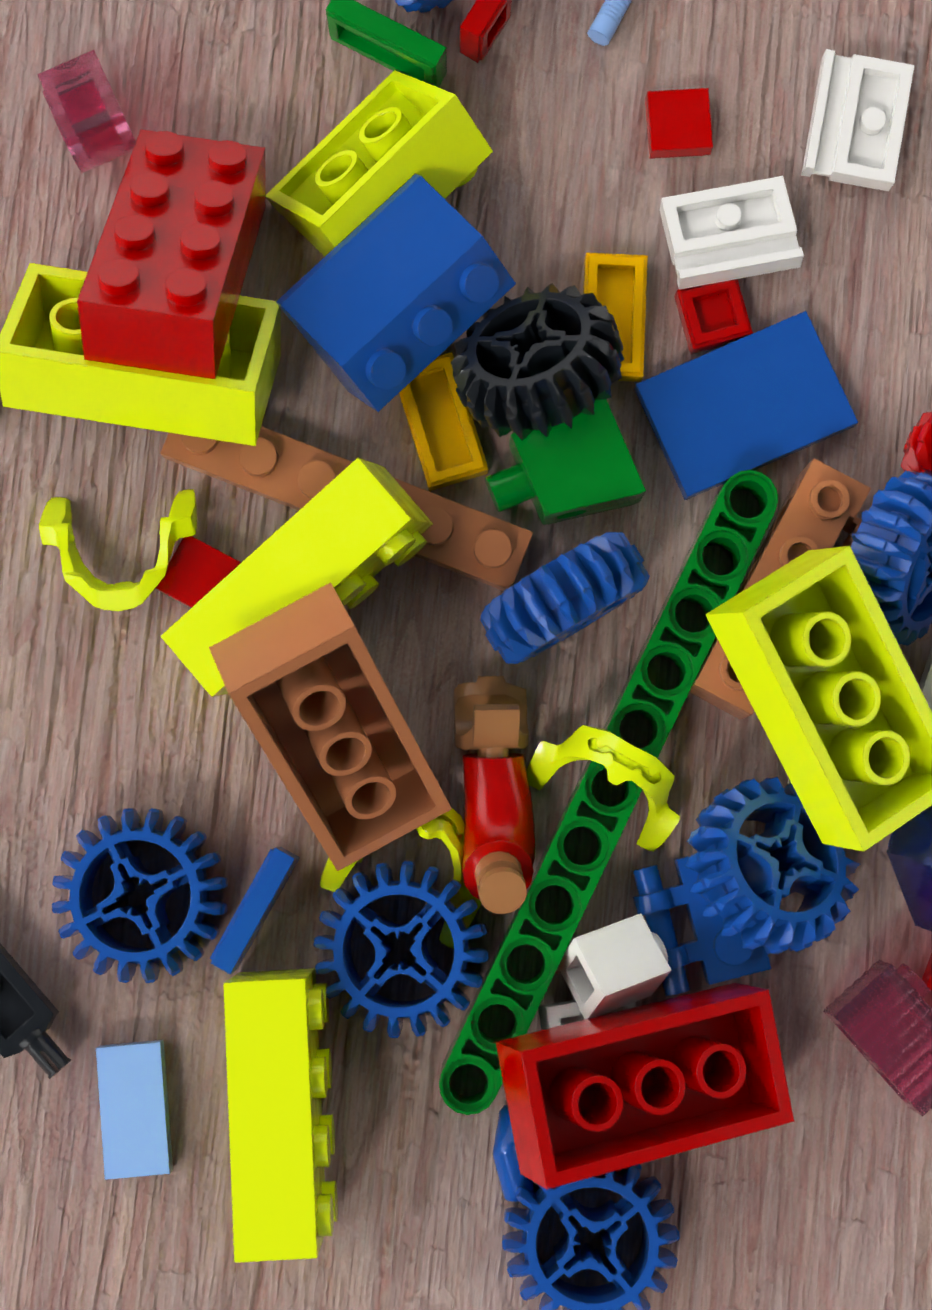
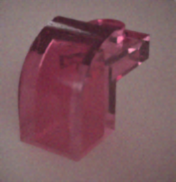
[37,50,136,174]

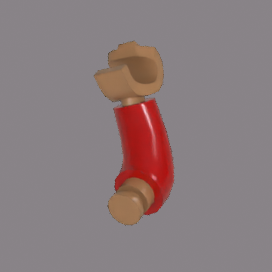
[454,676,536,914]

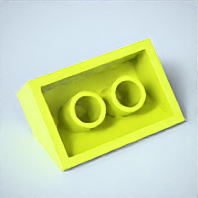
[266,70,493,257]

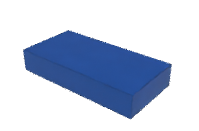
[209,847,300,974]

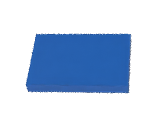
[634,311,858,500]

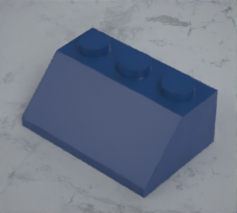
[276,174,516,412]

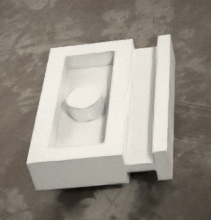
[801,49,915,192]
[660,176,804,290]

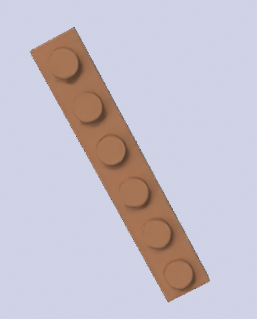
[160,426,534,591]

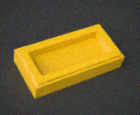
[583,253,648,382]
[399,352,489,492]

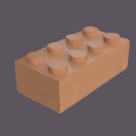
[209,583,452,871]

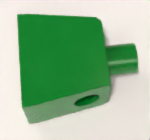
[485,399,646,525]

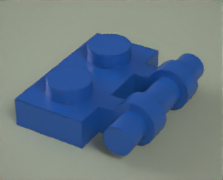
[633,854,772,996]

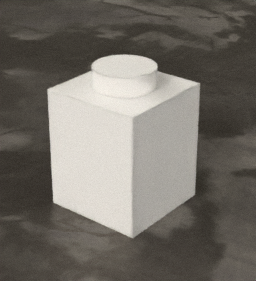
[558,913,672,1019]

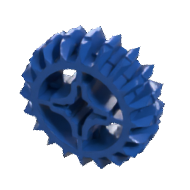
[851,470,932,646]
[480,532,650,664]
[685,776,860,954]
[52,808,228,983]
[314,861,489,1038]
[502,1164,680,1310]

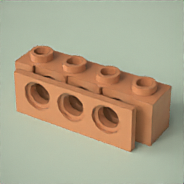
[689,458,871,720]

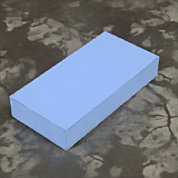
[96,1040,173,1180]

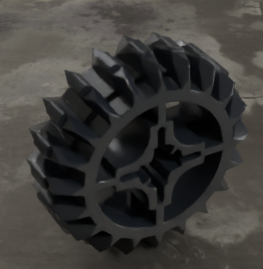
[451,283,624,440]

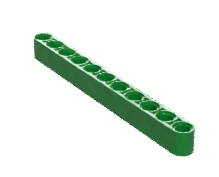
[439,470,778,1115]

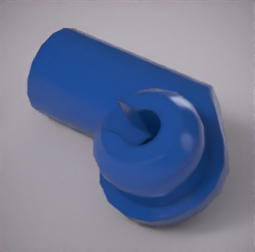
[492,1103,535,1202]

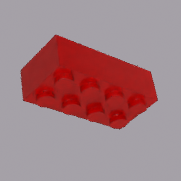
[77,129,266,379]
[496,983,794,1190]

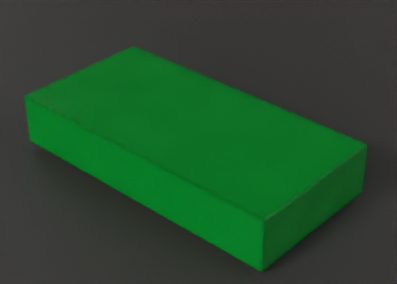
[326,0,447,88]

